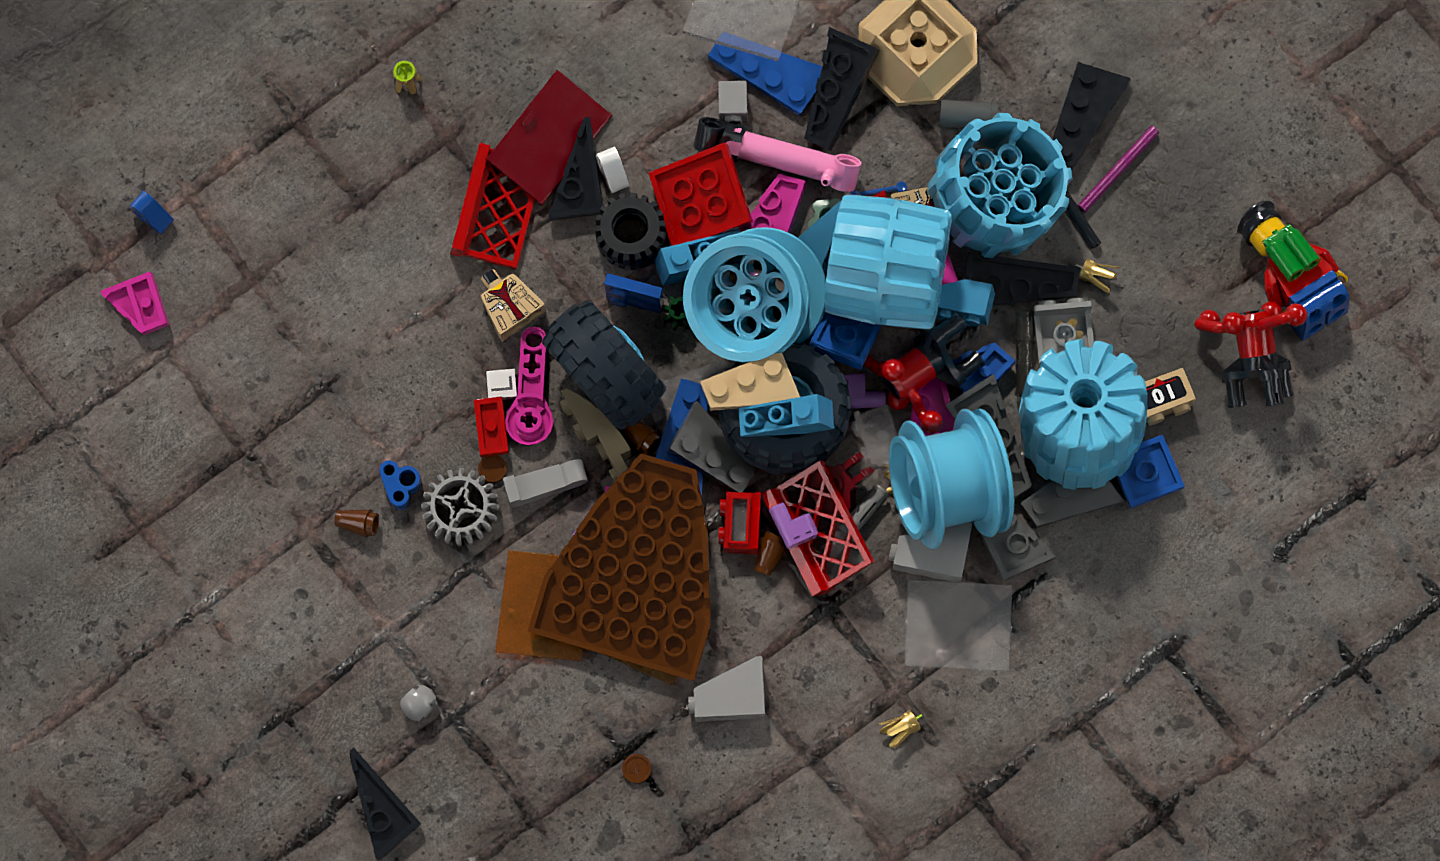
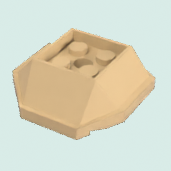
[858,0,977,106]

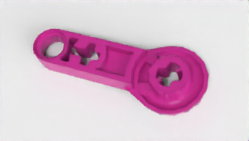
[505,326,553,446]

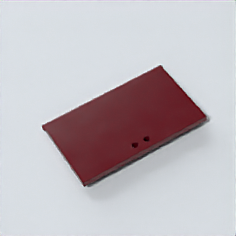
[486,69,613,206]

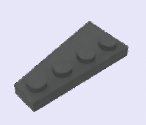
[945,374,1032,497]

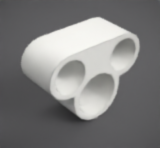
[595,146,630,194]

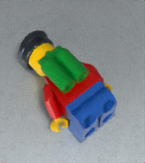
[1237,201,1350,341]

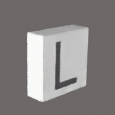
[486,369,517,400]

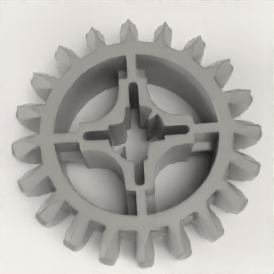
[421,468,499,546]

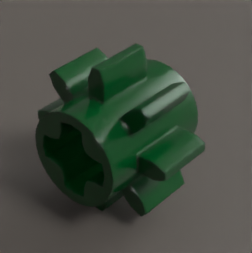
[662,295,689,331]

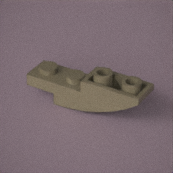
[560,389,632,483]

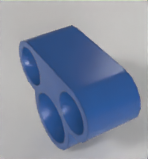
[130,190,174,235]
[379,460,422,510]

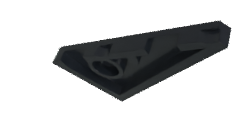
[549,117,602,221]
[349,747,421,861]

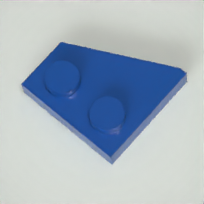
[952,343,1015,393]

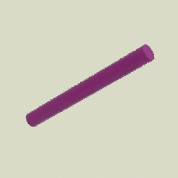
[1077,126,1159,213]

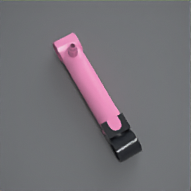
[693,117,861,192]

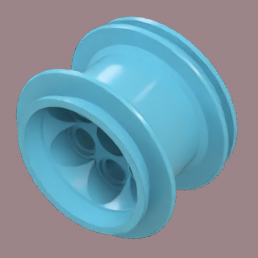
[683,227,826,362]
[889,409,1014,550]

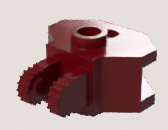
[809,452,874,515]

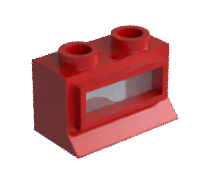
[718,492,761,555]

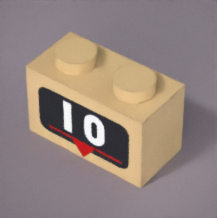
[1145,368,1196,426]

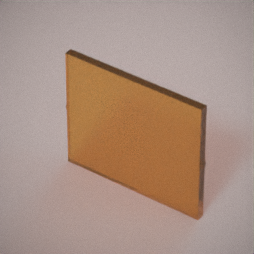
[495,550,583,662]

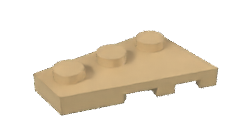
[700,352,800,410]

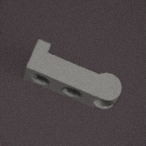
[503,459,588,509]

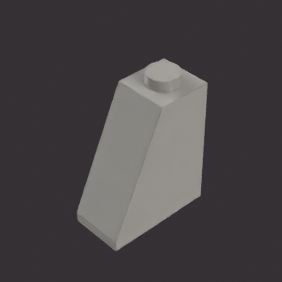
[888,522,973,583]
[688,656,765,722]

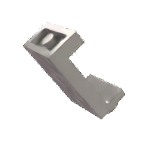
[1033,298,1094,368]

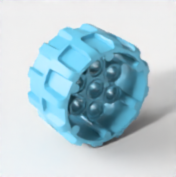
[927,113,1073,258]

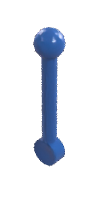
[850,181,907,196]

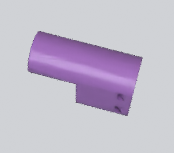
[844,373,886,409]
[769,503,818,549]

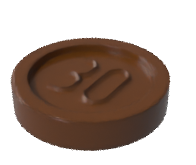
[478,455,507,484]
[622,754,651,784]

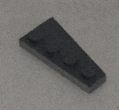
[804,27,880,151]
[1052,62,1131,170]
[964,252,1080,306]

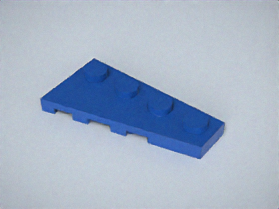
[708,33,822,117]
[655,378,708,496]

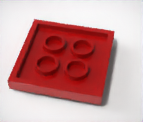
[648,142,753,246]

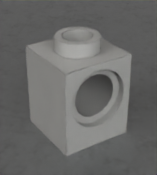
[718,81,747,125]

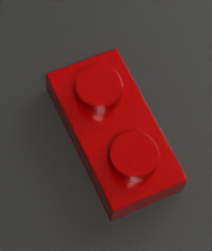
[474,396,509,457]

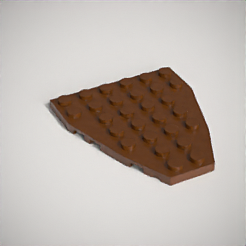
[527,454,711,681]

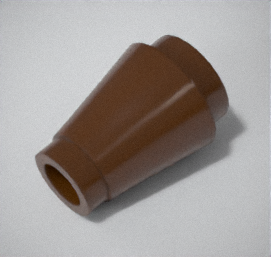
[620,422,662,455]
[335,509,379,538]
[754,532,787,576]

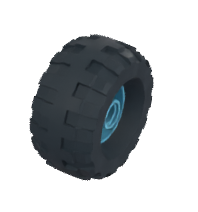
[542,301,666,429]
[719,343,851,475]

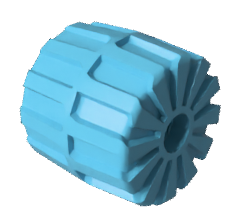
[824,194,952,330]
[1019,339,1147,490]

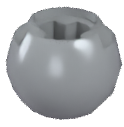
[400,685,437,721]

